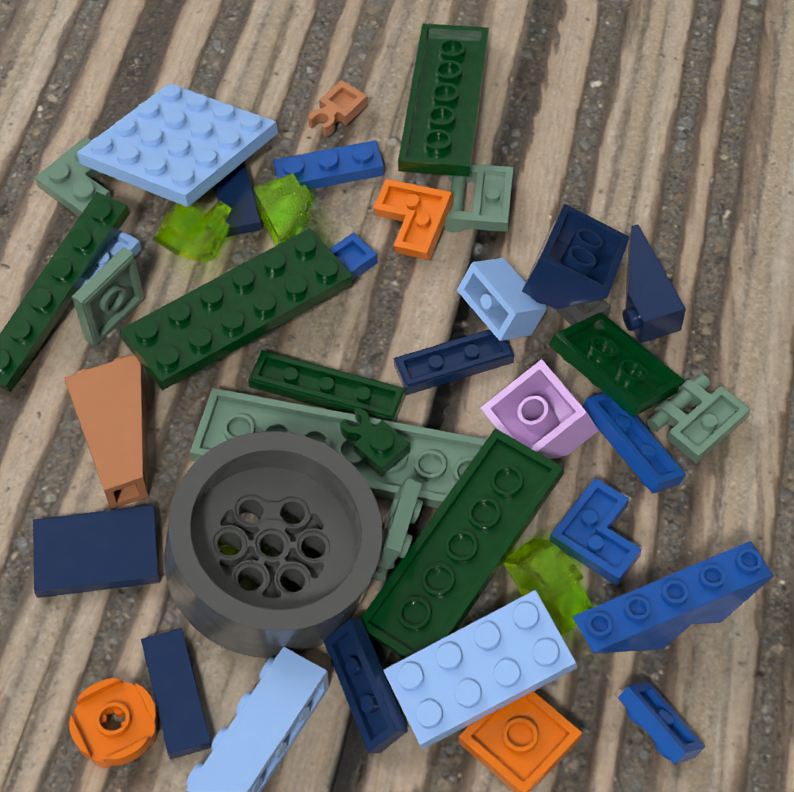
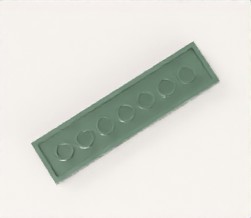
[190,388,487,509]

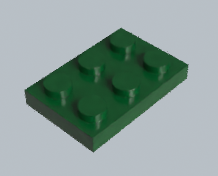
[549,312,685,417]

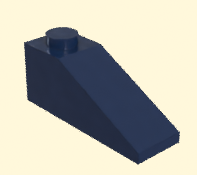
[622,224,686,343]

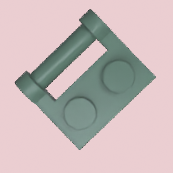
[443,164,513,232]

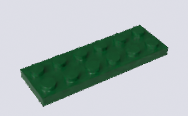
[398,23,489,177]
[120,228,353,391]
[360,428,564,659]

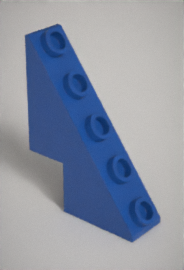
[573,541,774,654]

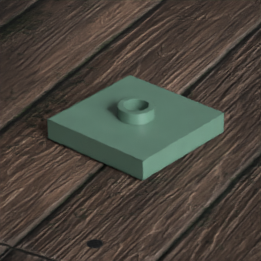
[72,247,145,346]

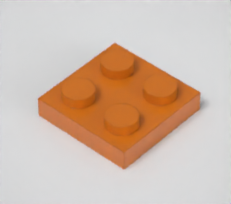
[458,691,582,792]

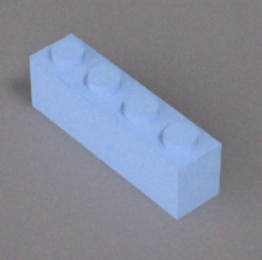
[186,647,329,792]

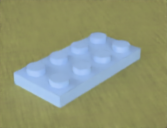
[383,590,577,749]

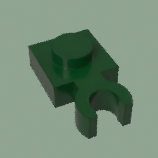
[340,408,410,476]

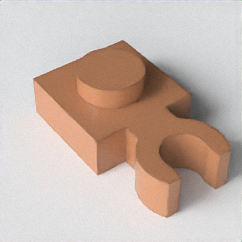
[308,80,368,137]

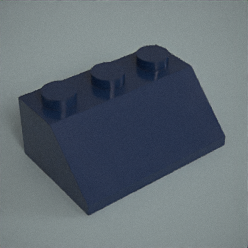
[522,203,630,309]

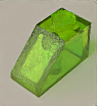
[253,173,312,246]

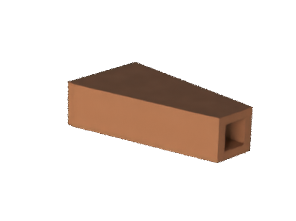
[64,354,149,510]

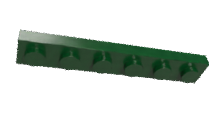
[0,192,131,392]

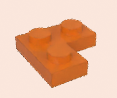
[373,179,454,260]

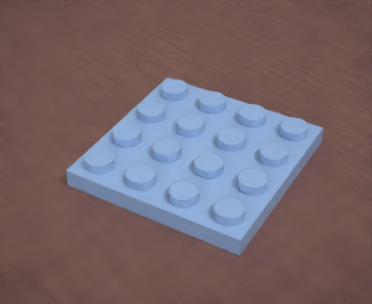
[77,83,278,207]

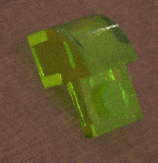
[152,201,232,262]
[503,538,593,635]

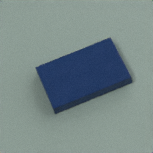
[33,505,160,598]

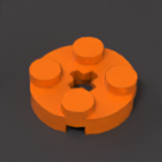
[69,678,158,768]

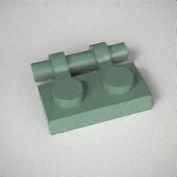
[647,374,751,464]
[372,478,423,581]

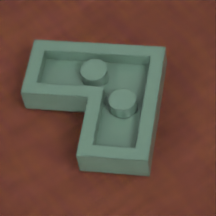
[35,136,111,217]

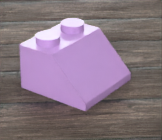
[480,359,599,459]

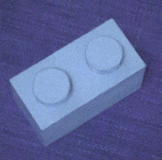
[457,258,548,341]

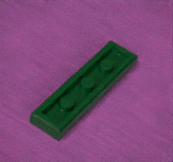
[248,350,406,422]

